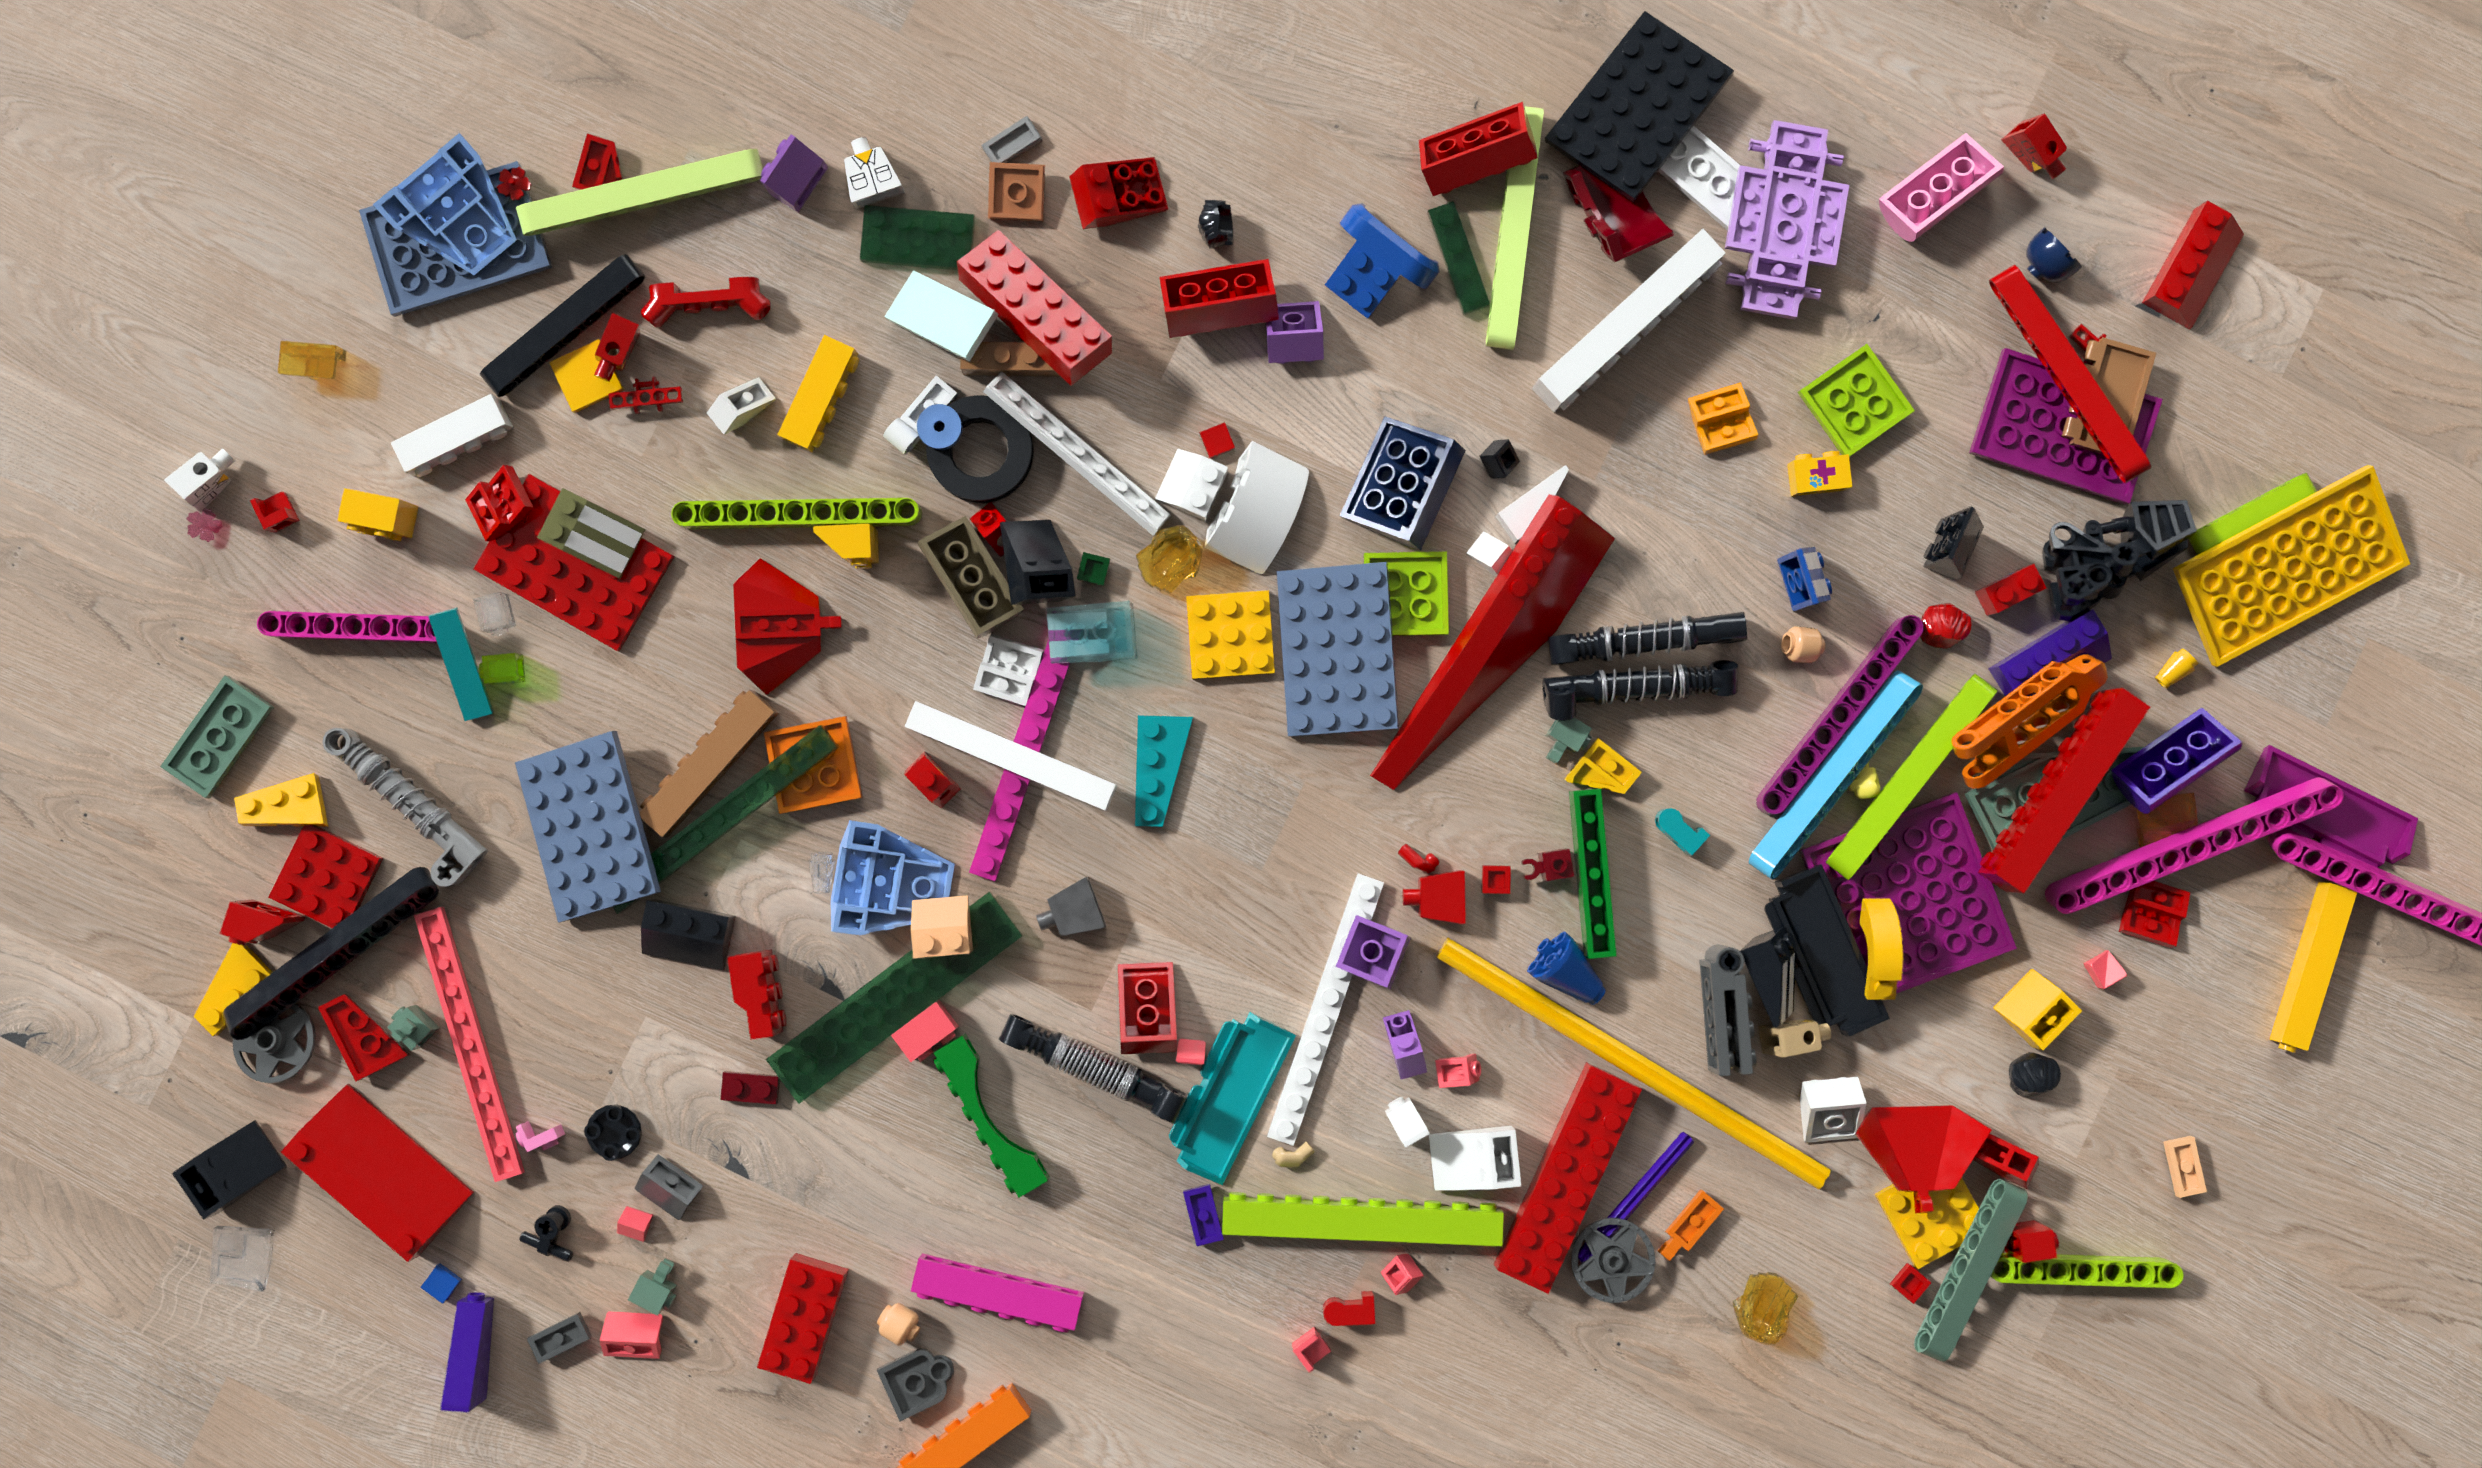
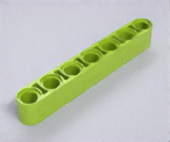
[1990,1253,2184,1288]

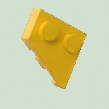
[1564,737,1642,794]

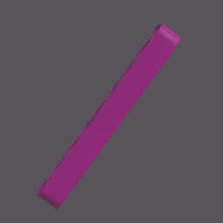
[1756,615,1923,814]

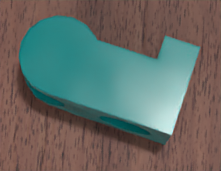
[1655,808,1710,856]

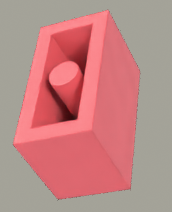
[891,1000,959,1062]

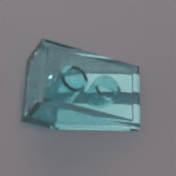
[1046,601,1138,664]

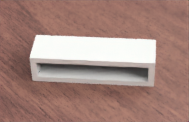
[391,394,513,477]

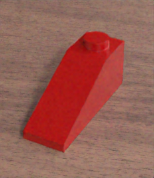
[1973,1134,2039,1189]

